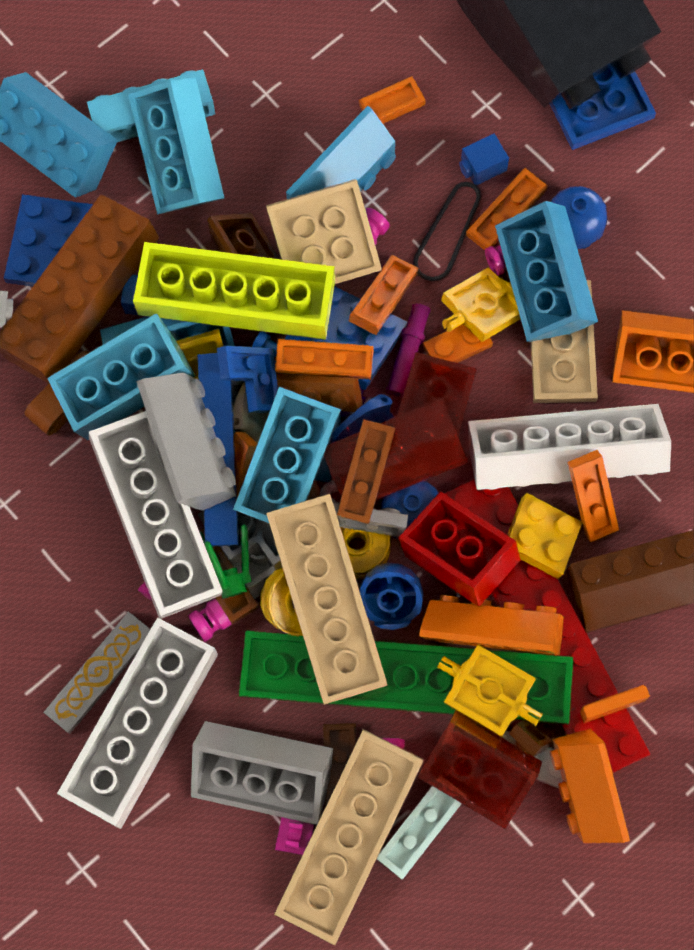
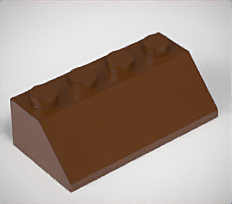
[566,530,694,633]

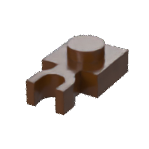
[509,720,557,757]

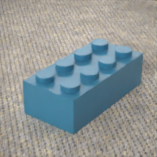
[0,72,118,198]

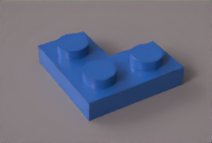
[217,346,278,413]

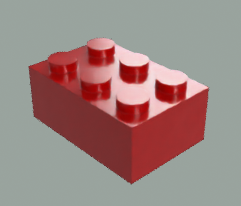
[398,491,521,607]

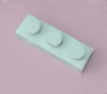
[377,778,465,880]

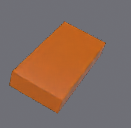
[359,76,426,124]
[580,685,650,723]

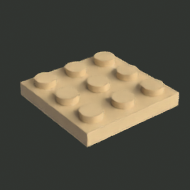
[266,179,382,284]

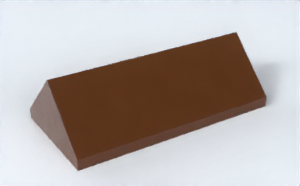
[207,213,280,335]

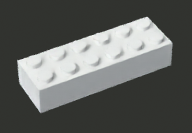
[468,404,671,490]
[89,411,223,619]
[57,617,218,829]

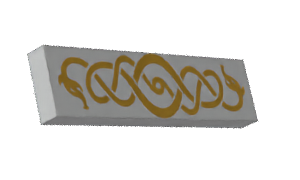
[43,612,150,734]

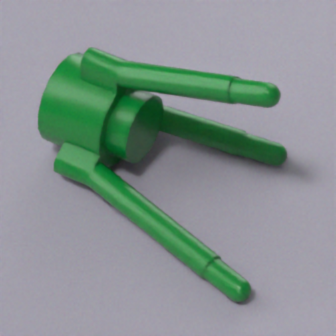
[199,524,252,599]

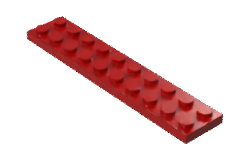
[444,479,650,773]

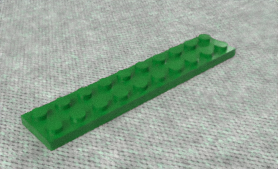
[239,631,573,725]

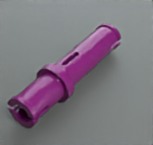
[385,303,431,397]

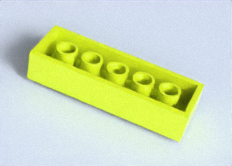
[133,242,335,340]

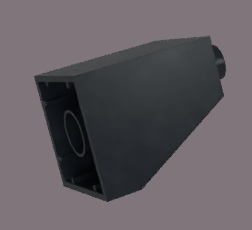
[457,0,662,110]

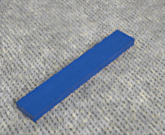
[197,353,239,547]

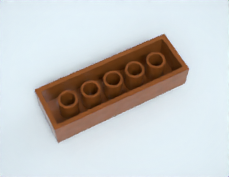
[0,194,159,384]

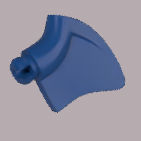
[329,394,396,445]

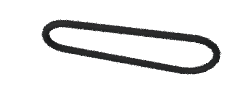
[413,182,481,281]

